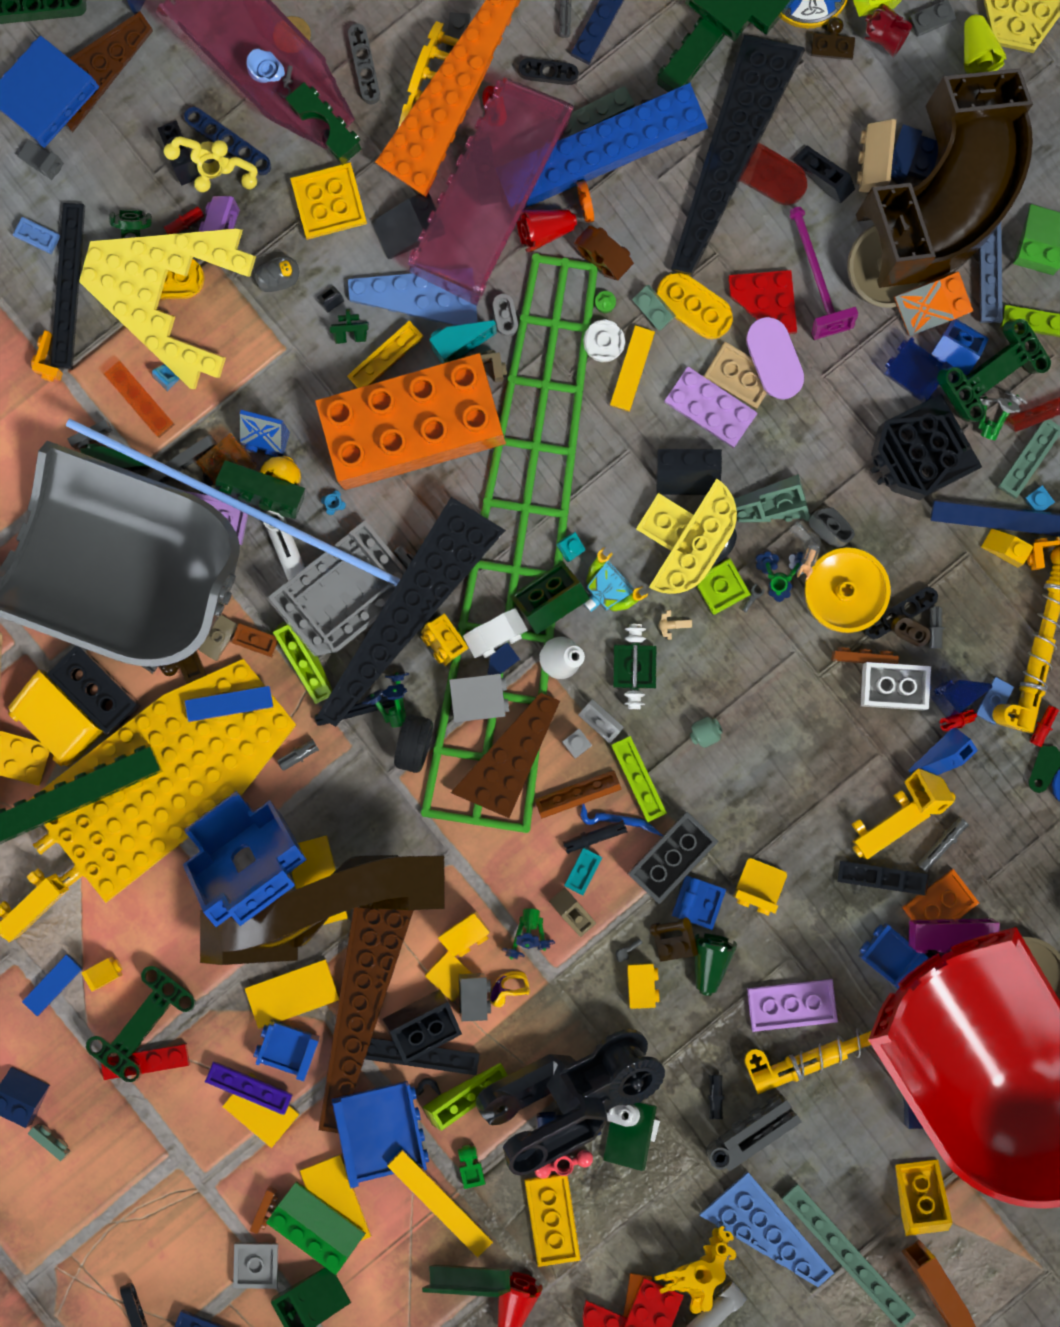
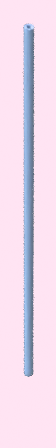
[66,418,400,586]

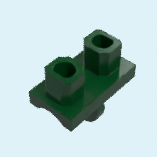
[330,308,369,344]

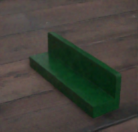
[422,1265,510,1297]

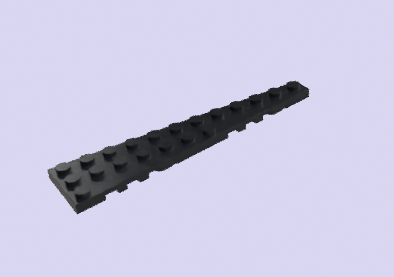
[671,35,805,276]
[318,497,506,727]

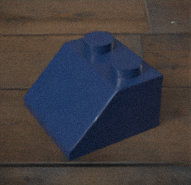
[0,1067,50,1128]

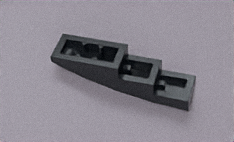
[837,861,929,895]

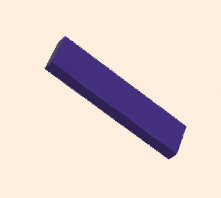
[205,1061,293,1115]

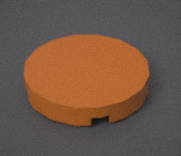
[577,180,594,223]

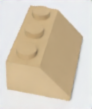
[856,119,896,193]

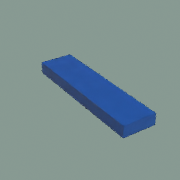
[185,686,274,722]

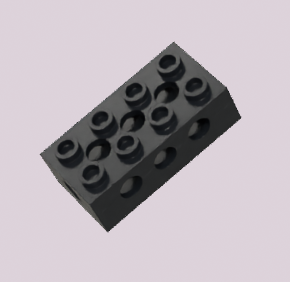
[46,645,142,736]

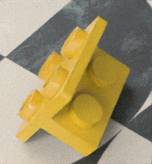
[421,613,469,666]

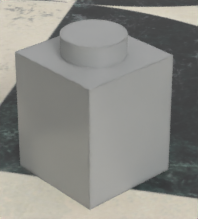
[562,729,592,759]

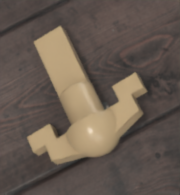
[659,610,692,640]

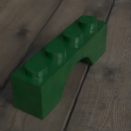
[285,82,361,166]

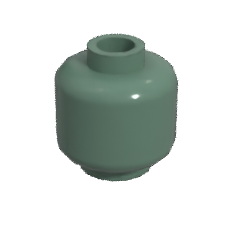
[690,716,723,748]

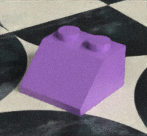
[199,196,240,232]

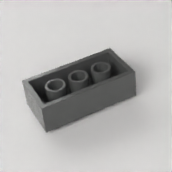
[627,812,719,904]

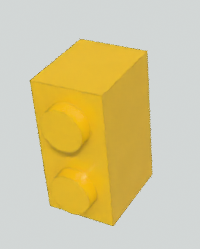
[627,963,659,1009]

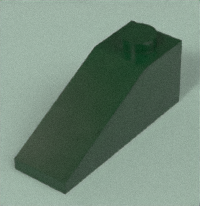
[81,444,151,471]

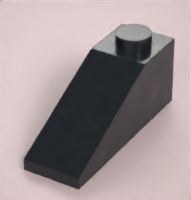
[792,145,855,204]

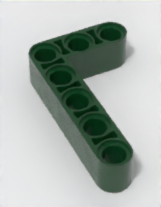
[0,0,87,24]

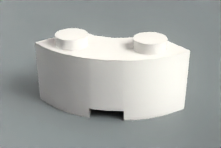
[463,608,528,658]

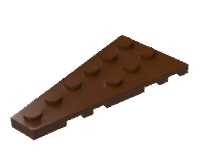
[67,11,153,133]
[451,693,560,818]

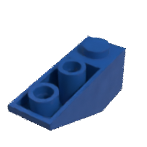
[908,728,978,775]

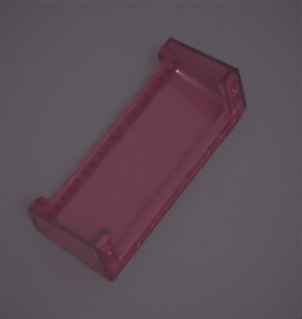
[408,77,575,306]

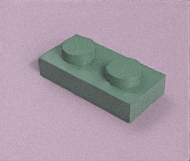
[632,285,676,331]
[28,1124,71,1161]

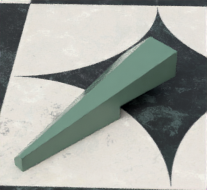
[734,474,811,522]

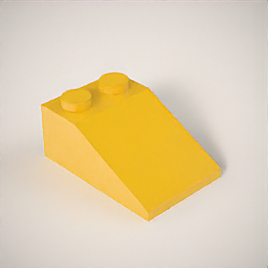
[438,911,490,958]
[895,1160,953,1236]

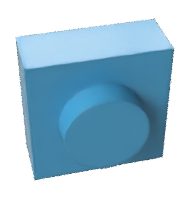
[1024,485,1055,511]

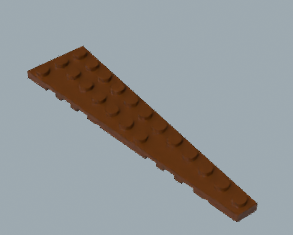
[318,907,414,1133]

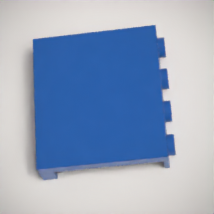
[0,35,99,148]
[331,1081,429,1189]

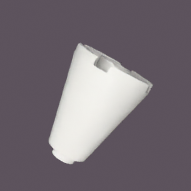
[540,637,585,679]

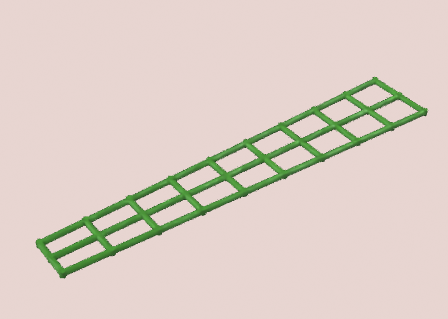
[421,253,598,833]

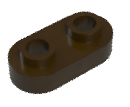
[891,615,930,647]

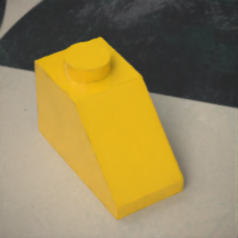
[981,529,1034,568]
[81,957,123,991]

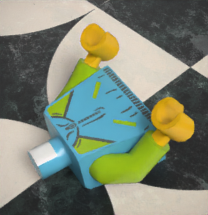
[583,547,648,612]

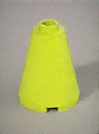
[964,14,1006,74]

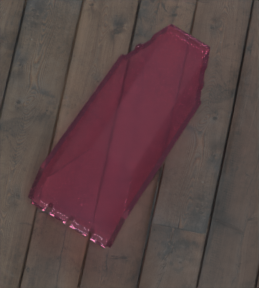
[155,0,355,150]

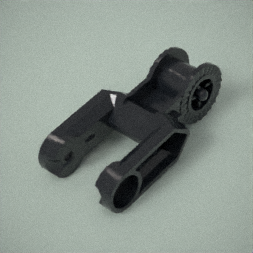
[476,1029,665,1175]

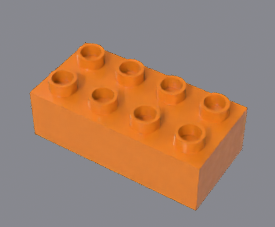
[315,353,506,490]

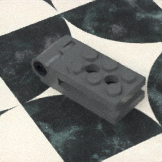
[706,1095,801,1171]

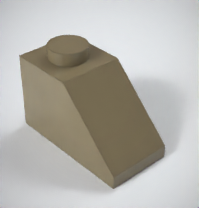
[549,888,596,937]

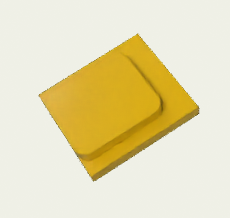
[425,951,473,1002]

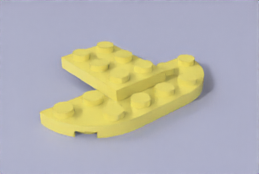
[636,479,737,594]

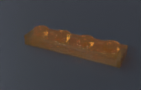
[104,360,175,438]

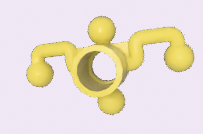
[163,136,258,193]

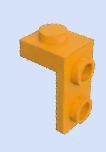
[31,330,63,382]
[1027,537,1060,571]

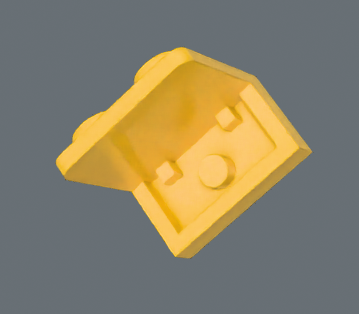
[733,858,787,916]

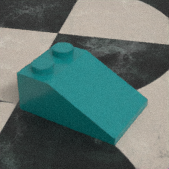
[429,320,497,364]

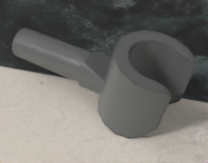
[742,584,764,613]
[615,939,643,962]

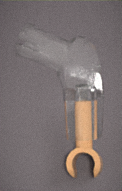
[789,521,821,580]

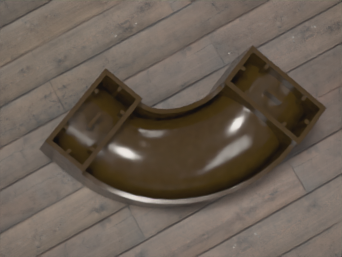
[856,68,1033,288]
[200,855,445,965]

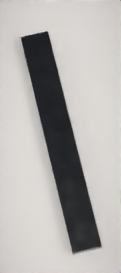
[50,203,85,370]

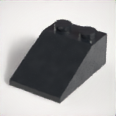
[372,192,446,259]

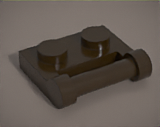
[650,918,698,962]

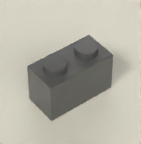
[459,973,491,1022]

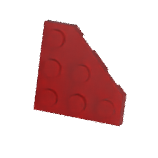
[728,270,797,334]

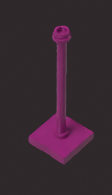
[789,207,858,340]

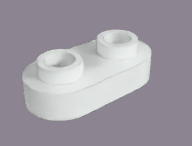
[606,1105,640,1127]

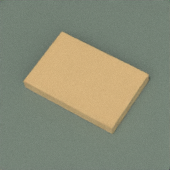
[703,342,767,410]

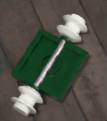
[613,624,657,710]

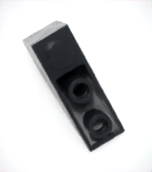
[157,120,200,186]

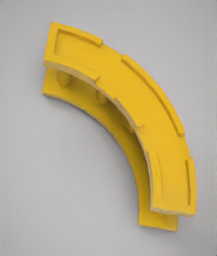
[398,21,459,128]

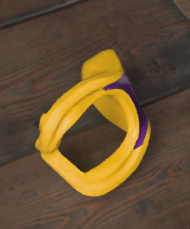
[489,971,530,1008]

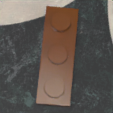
[831,647,899,664]

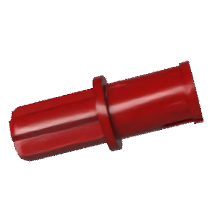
[163,207,204,235]
[1029,705,1059,748]
[939,709,977,731]

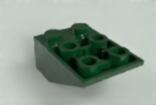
[271,1267,351,1327]

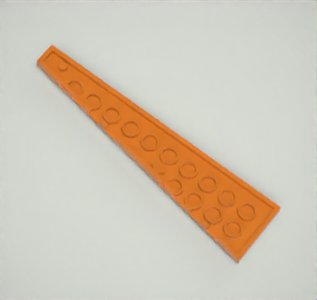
[375,0,521,197]

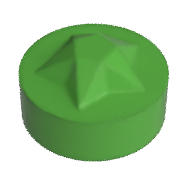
[595,291,616,313]

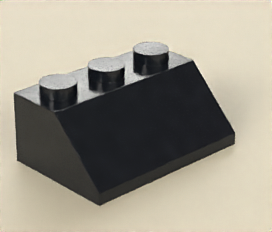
[656,449,722,495]
[382,989,462,1064]

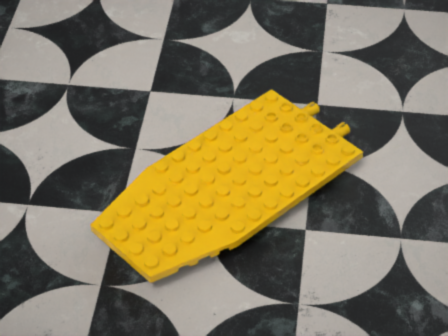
[28,659,297,903]

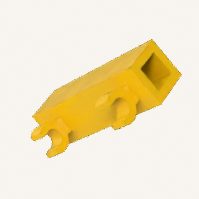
[851,791,931,859]
[0,868,69,943]

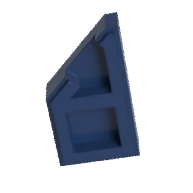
[488,642,520,675]

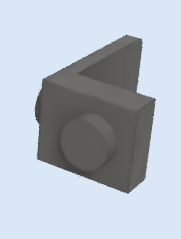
[18,140,64,180]

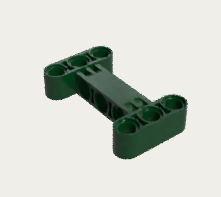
[937,319,1051,422]
[86,966,196,1082]

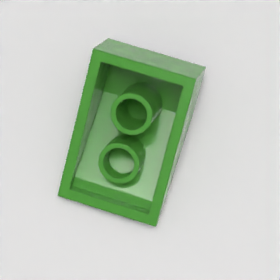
[1013,204,1060,275]

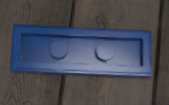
[22,954,83,1016]

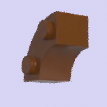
[573,225,634,281]

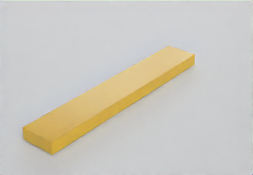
[387,1149,493,1258]

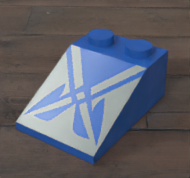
[240,410,290,457]

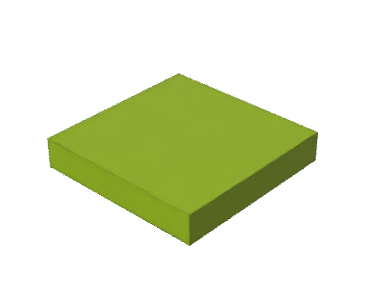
[697,558,751,616]

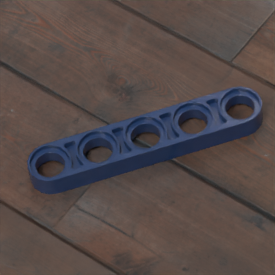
[184,107,271,175]

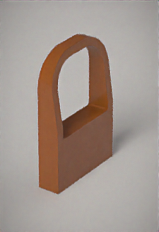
[901,1240,976,1327]

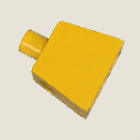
[904,768,955,814]

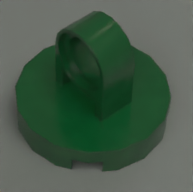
[109,209,152,239]

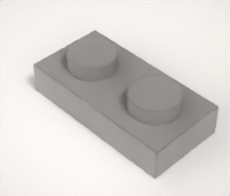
[578,699,624,743]

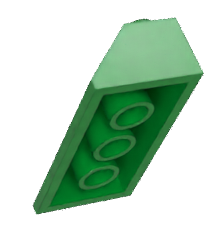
[266,1181,366,1275]

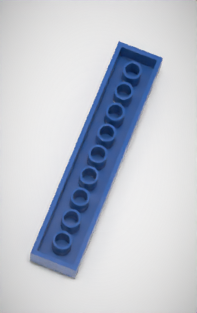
[495,83,708,213]

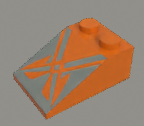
[894,271,973,336]

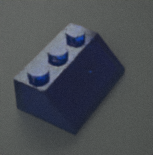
[931,680,993,717]

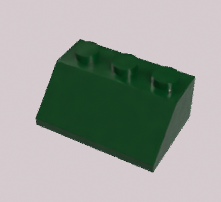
[510,561,590,634]

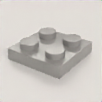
[233,1242,279,1289]

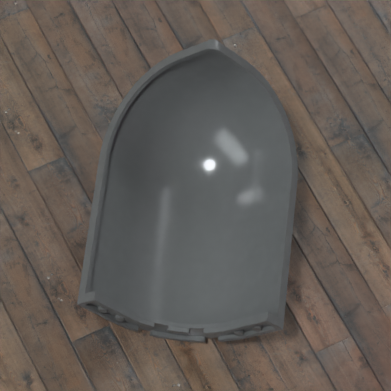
[0,441,240,667]

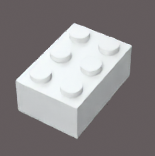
[861,662,931,710]

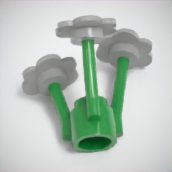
[978,391,1028,440]

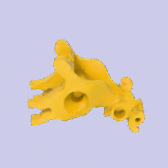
[654,1226,736,1314]

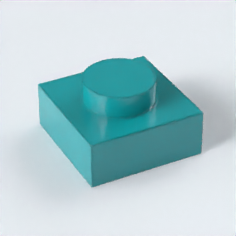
[556,532,586,562]

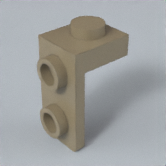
[458,350,507,383]

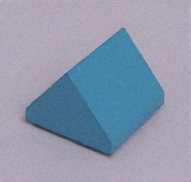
[152,364,180,392]

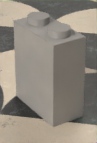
[449,674,509,722]

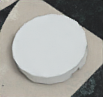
[583,320,625,362]

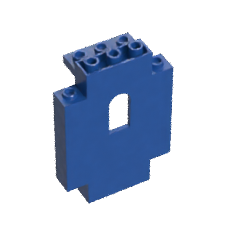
[182,791,307,927]

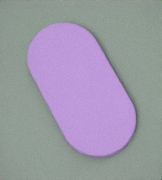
[746,317,804,400]

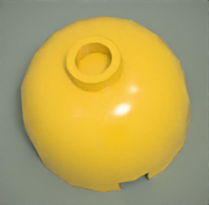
[260,456,301,486]

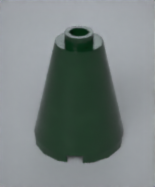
[694,933,737,996]

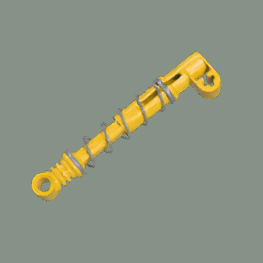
[992,546,1060,733]
[744,1028,873,1095]

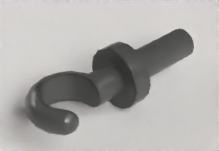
[279,65,293,98]

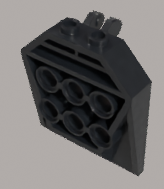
[870,394,982,501]

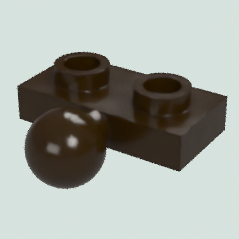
[811,17,855,60]
[161,650,207,684]

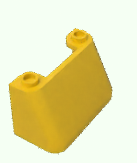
[8,669,104,767]

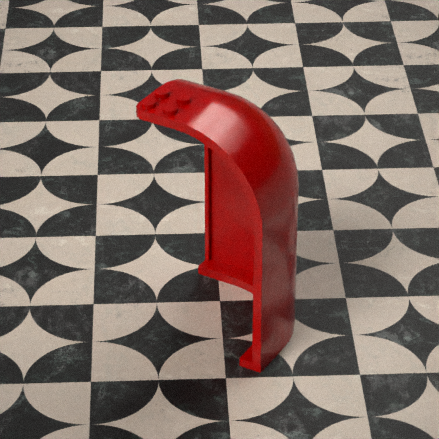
[868,927,1060,1208]

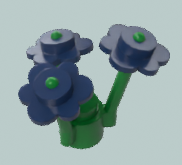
[502,908,555,960]

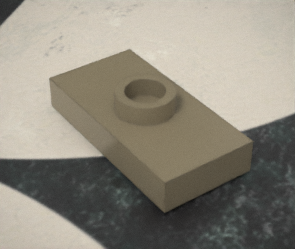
[198,615,238,661]

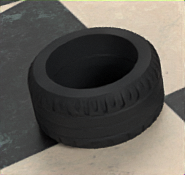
[394,714,433,773]

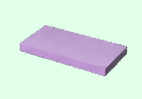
[747,979,838,1032]

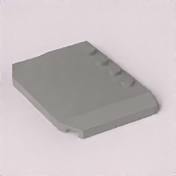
[267,520,406,656]

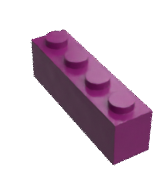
[909,918,1000,953]

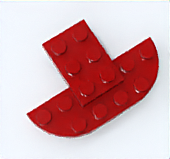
[582,1277,684,1327]

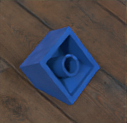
[931,319,989,375]

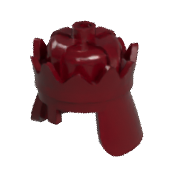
[864,4,912,58]

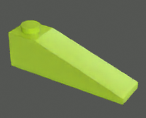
[273,621,333,704]
[422,1063,508,1131]

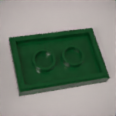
[603,1102,657,1171]

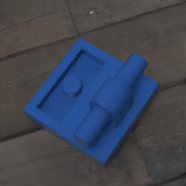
[671,876,726,930]

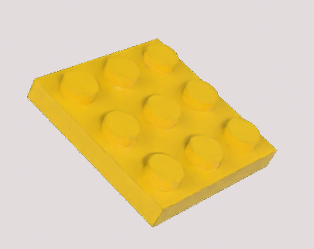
[290,162,367,240]

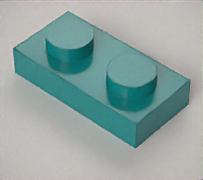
[564,848,603,895]

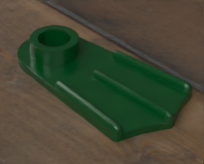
[1029,745,1060,793]

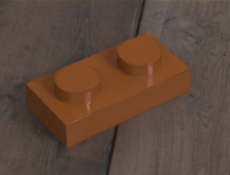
[231,623,278,658]
[250,1187,278,1234]

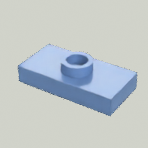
[13,217,60,255]
[976,677,1014,725]

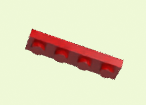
[101,1044,190,1080]

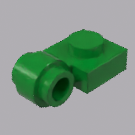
[458,1144,486,1189]

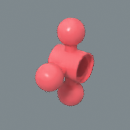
[534,1150,593,1179]

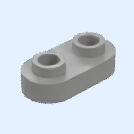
[493,294,518,337]

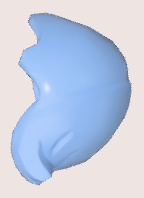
[246,49,285,83]

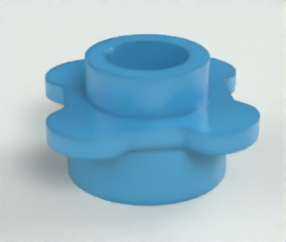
[321,491,346,515]

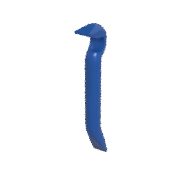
[580,804,663,836]

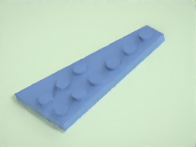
[348,268,478,326]
[699,1171,834,1287]

